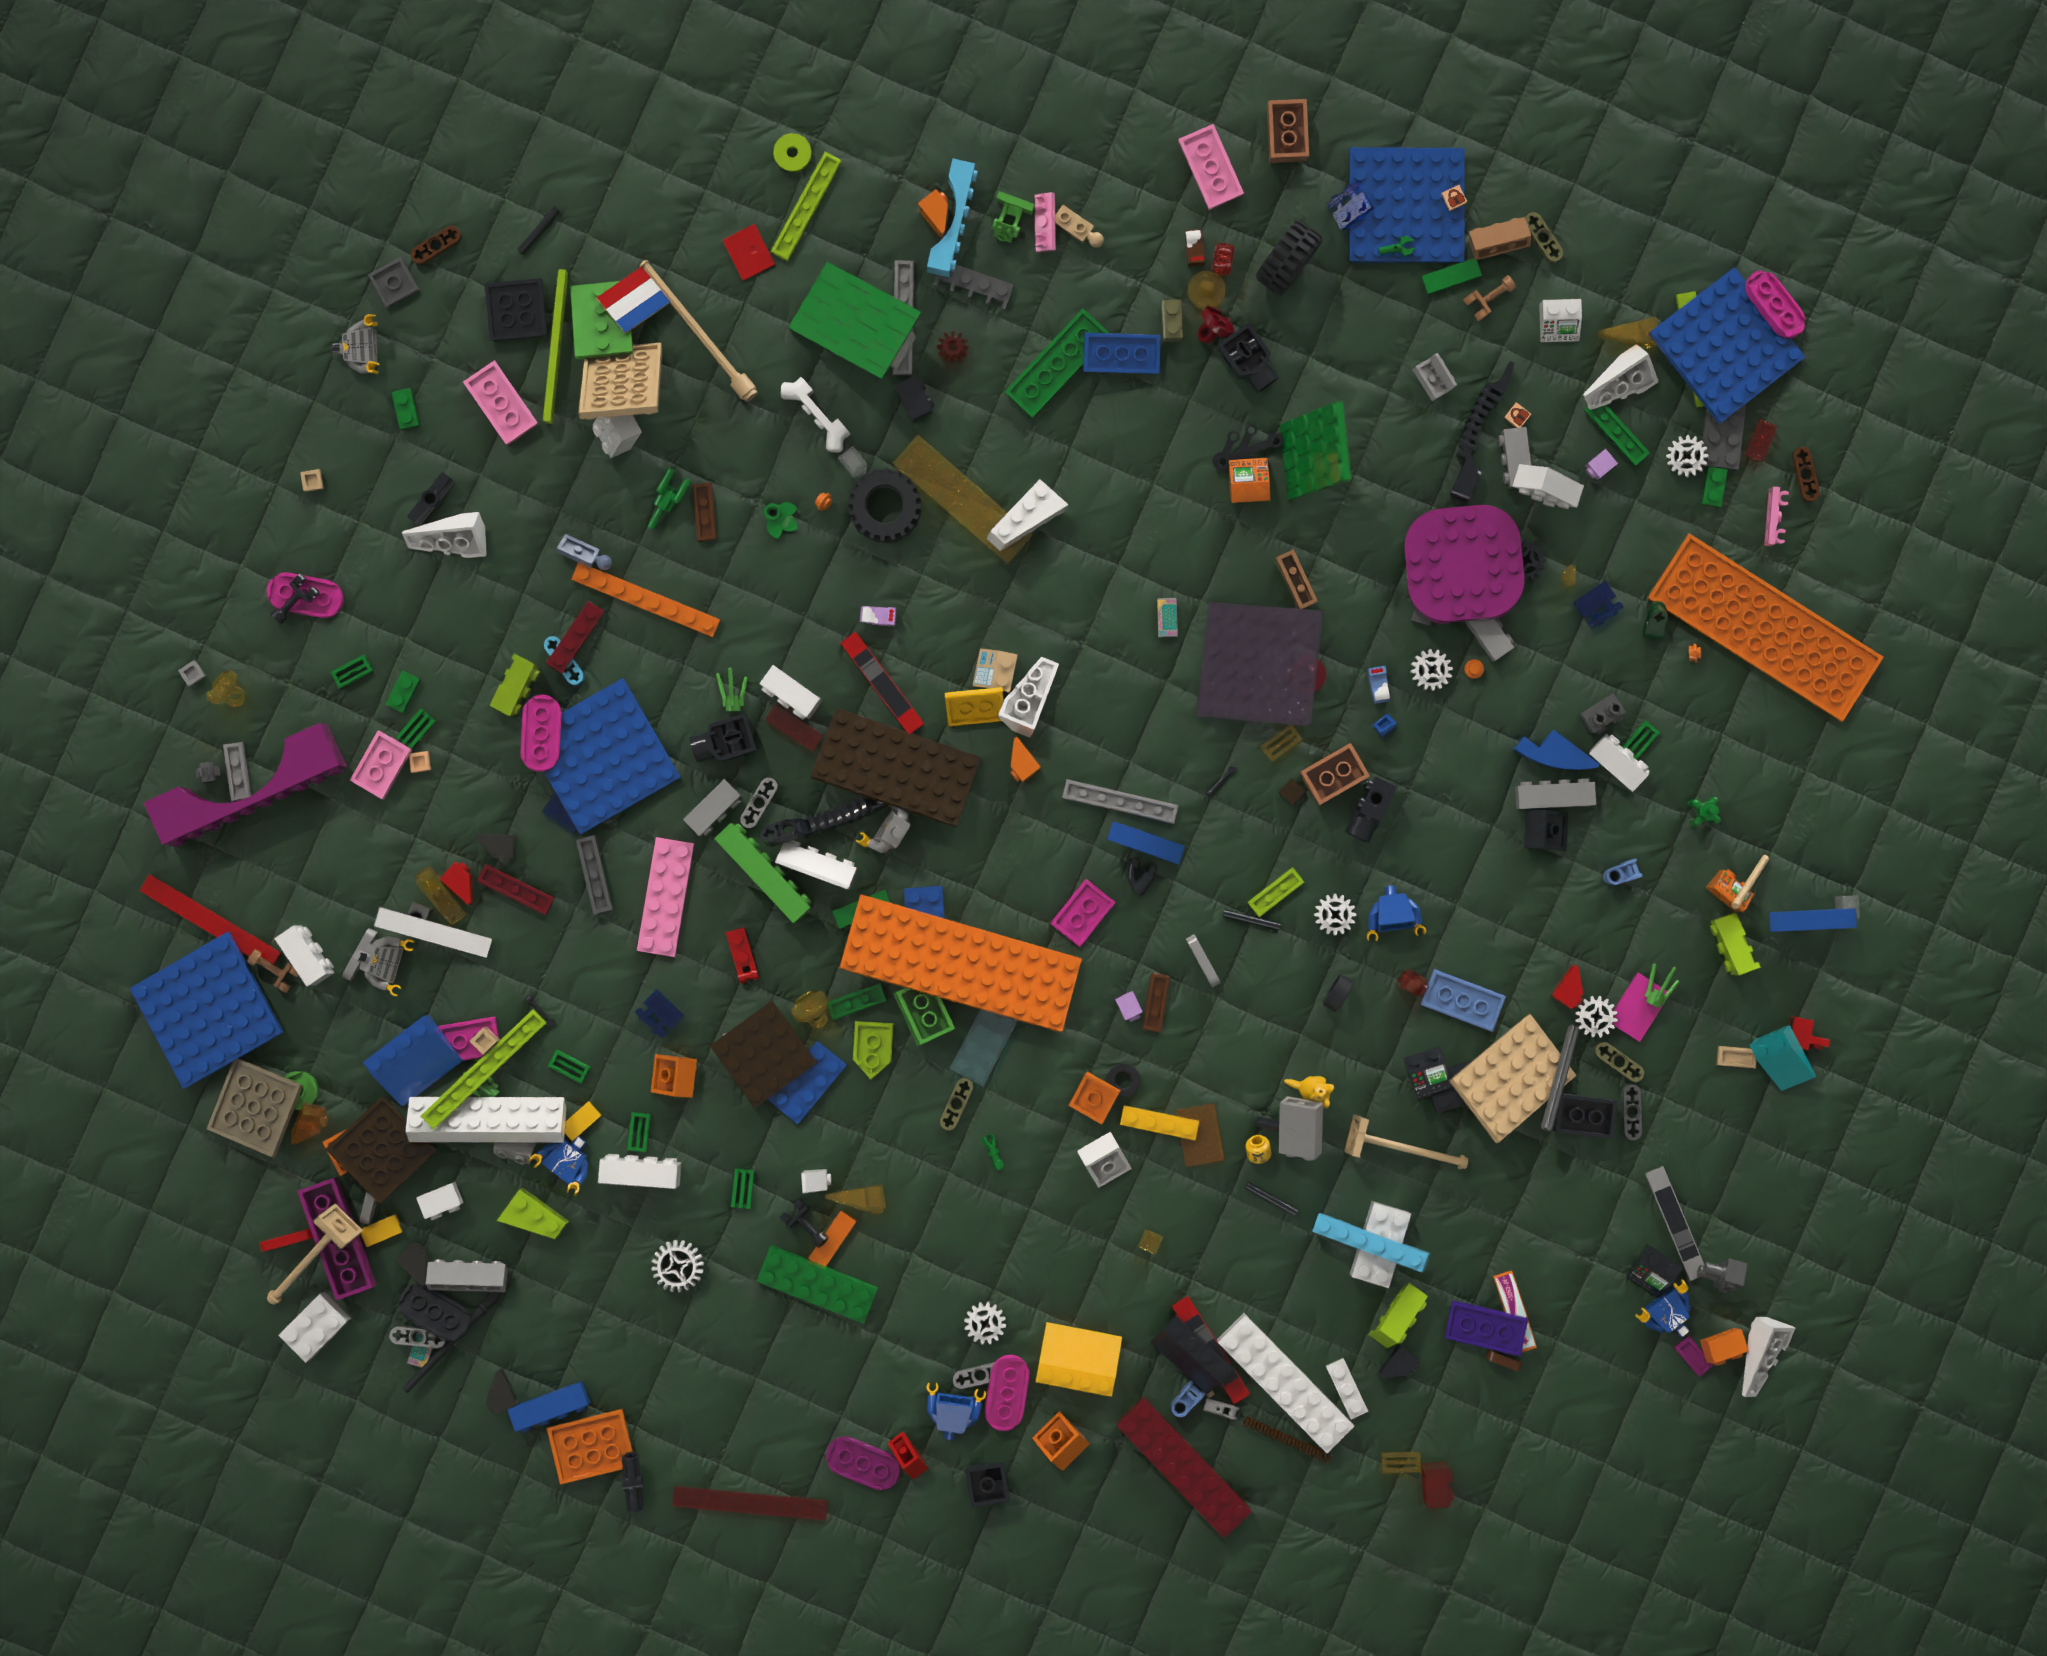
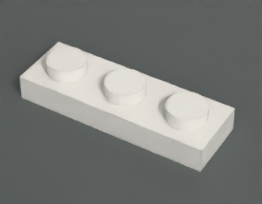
[1326,1358,1368,1419]

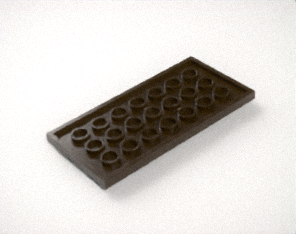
[811,708,981,828]

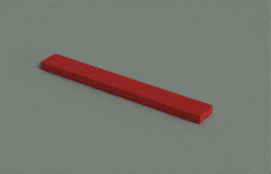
[139,874,282,965]

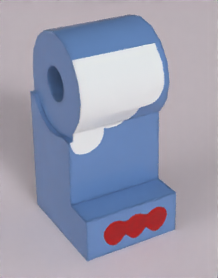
[1366,666,1390,704]

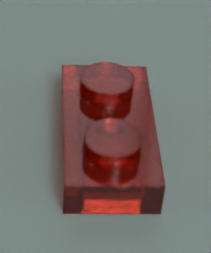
[1744,419,1778,463]

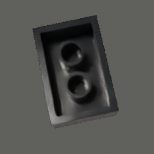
[1552,1093,1618,1139]

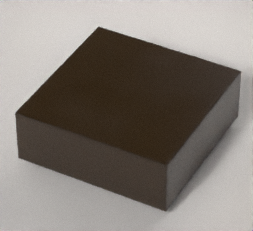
[1278,778,1305,805]

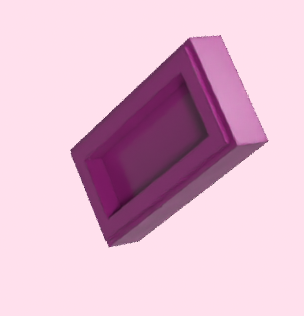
[1673,1335,1714,1377]

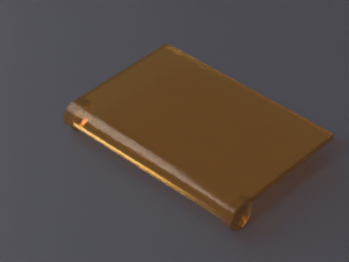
[1176,1103,1225,1167]

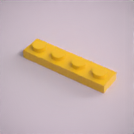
[1120,1105,1199,1140]

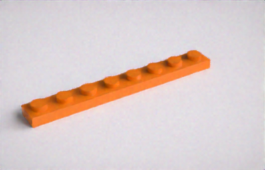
[571,562,721,638]

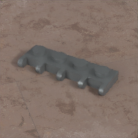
[933,265,1014,310]

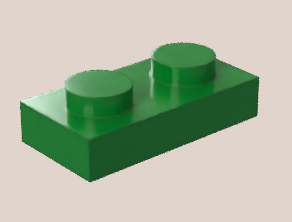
[391,388,420,430]
[1701,466,1728,508]
[385,670,421,713]

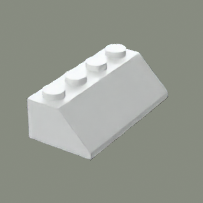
[775,840,858,890]

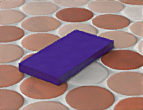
[1445,1300,1529,1356]

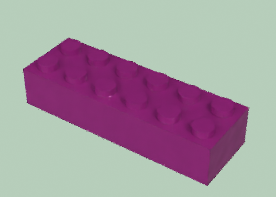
[297,1176,377,1300]

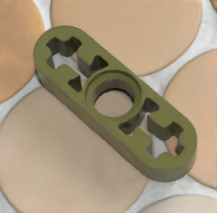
[1525,212,1563,263]
[1594,1042,1644,1082]
[940,1078,973,1130]

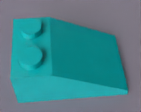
[1750,1025,1816,1091]

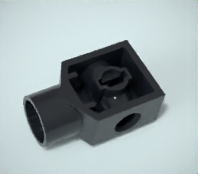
[1216,322,1279,393]
[689,713,758,763]
[1345,777,1397,843]

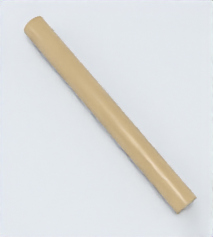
[1732,855,1769,909]

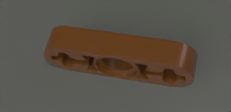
[411,226,462,265]
[1792,447,1820,502]

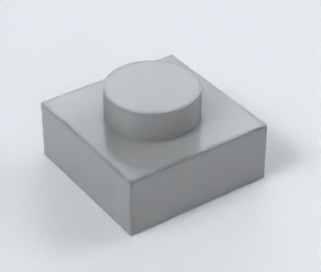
[178,660,206,687]

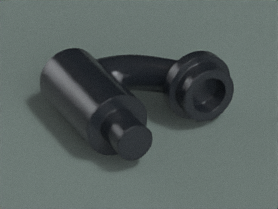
[1127,857,1157,897]

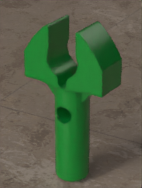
[1378,236,1415,257]

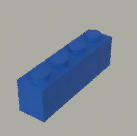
[508,1381,590,1433]

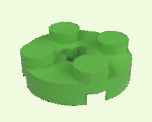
[285,1071,319,1110]

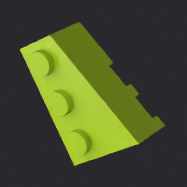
[490,654,540,717]
[1710,913,1760,975]
[497,1188,569,1239]
[1368,1283,1428,1348]

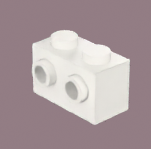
[416,1182,464,1220]

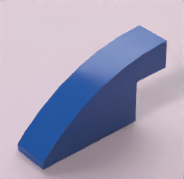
[1513,730,1600,770]
[1107,821,1185,864]
[1769,908,1857,932]

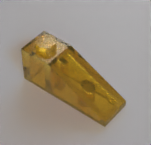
[1597,316,1658,348]
[414,865,466,925]
[825,1184,887,1214]

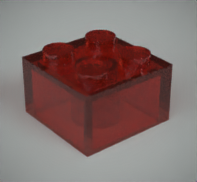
[1421,1462,1454,1509]

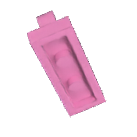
[1035,192,1056,253]
[1764,486,1789,546]

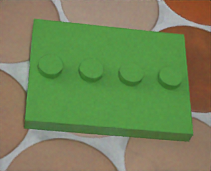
[570,281,633,360]

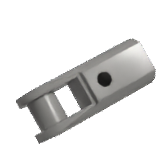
[1203,1398,1240,1420]

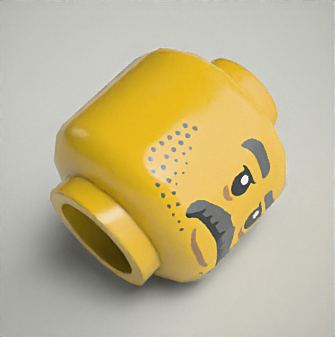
[1245,1135,1272,1164]

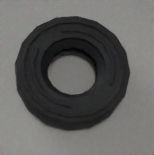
[1106,1063,1141,1098]

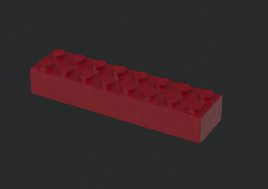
[1116,1396,1252,1538]

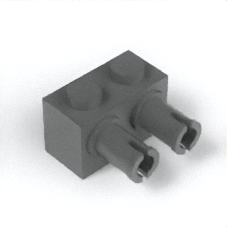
[1578,693,1626,735]
[1697,1258,1748,1293]

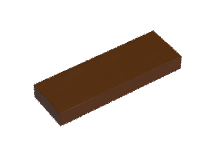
[692,483,717,542]
[1142,973,1170,1033]

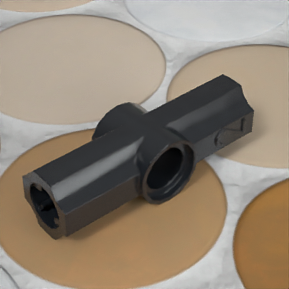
[407,472,456,526]
[622,1452,644,1513]

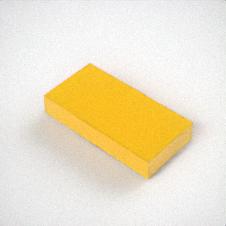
[564,1101,602,1141]
[361,1214,403,1247]

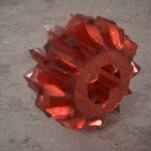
[1212,242,1235,276]
[937,331,969,364]

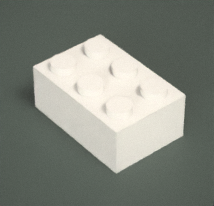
[593,415,641,458]
[1513,464,1584,509]
[759,665,822,720]
[274,925,334,986]
[279,1291,352,1363]

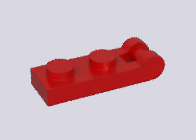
[725,927,759,984]

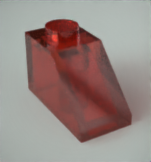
[1396,968,1428,996]

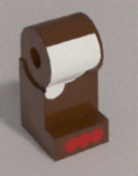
[1185,229,1206,267]

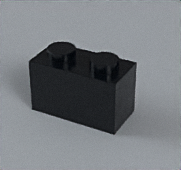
[895,376,934,423]

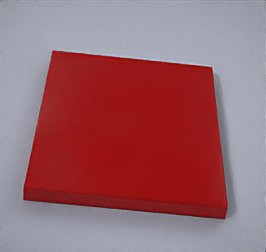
[723,224,775,281]

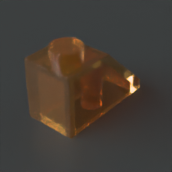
[291,1102,328,1145]

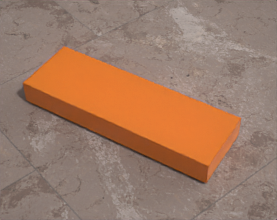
[808,1210,856,1266]

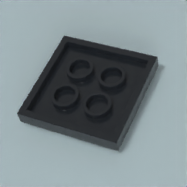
[484,278,548,342]

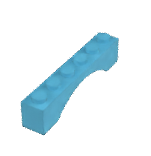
[927,159,978,277]
[1312,1213,1431,1272]

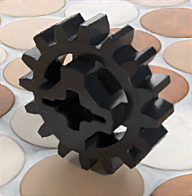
[1521,540,1547,582]

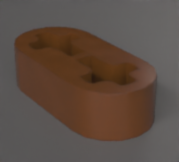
[1485,1349,1523,1371]

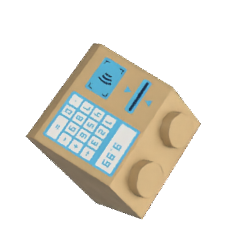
[973,649,1018,694]

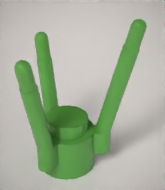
[716,668,747,711]
[1644,963,1679,1009]
[463,1058,500,1097]

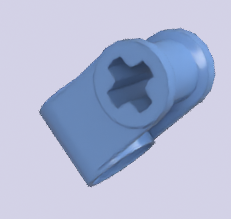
[1603,858,1643,885]
[1170,1380,1205,1417]

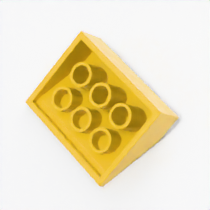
[1036,1322,1122,1397]

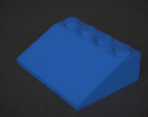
[363,1015,463,1107]

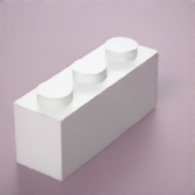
[1589,734,1649,792]

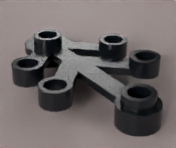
[1212,424,1283,471]

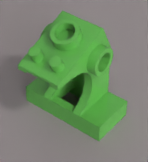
[992,191,1035,243]

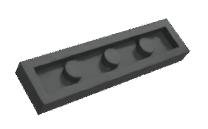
[576,835,613,914]

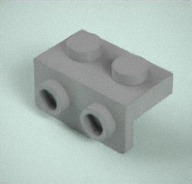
[1412,353,1457,401]
[493,1142,537,1165]

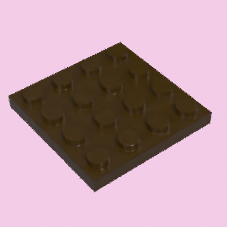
[710,1000,818,1108]
[325,1096,437,1205]

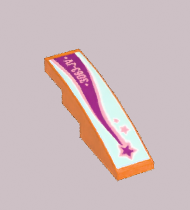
[1493,1271,1537,1353]

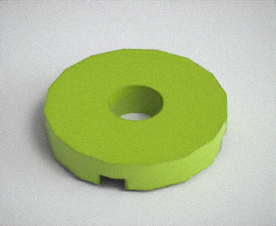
[773,133,812,172]

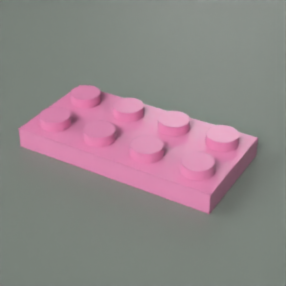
[1178,124,1244,210]
[463,360,538,445]

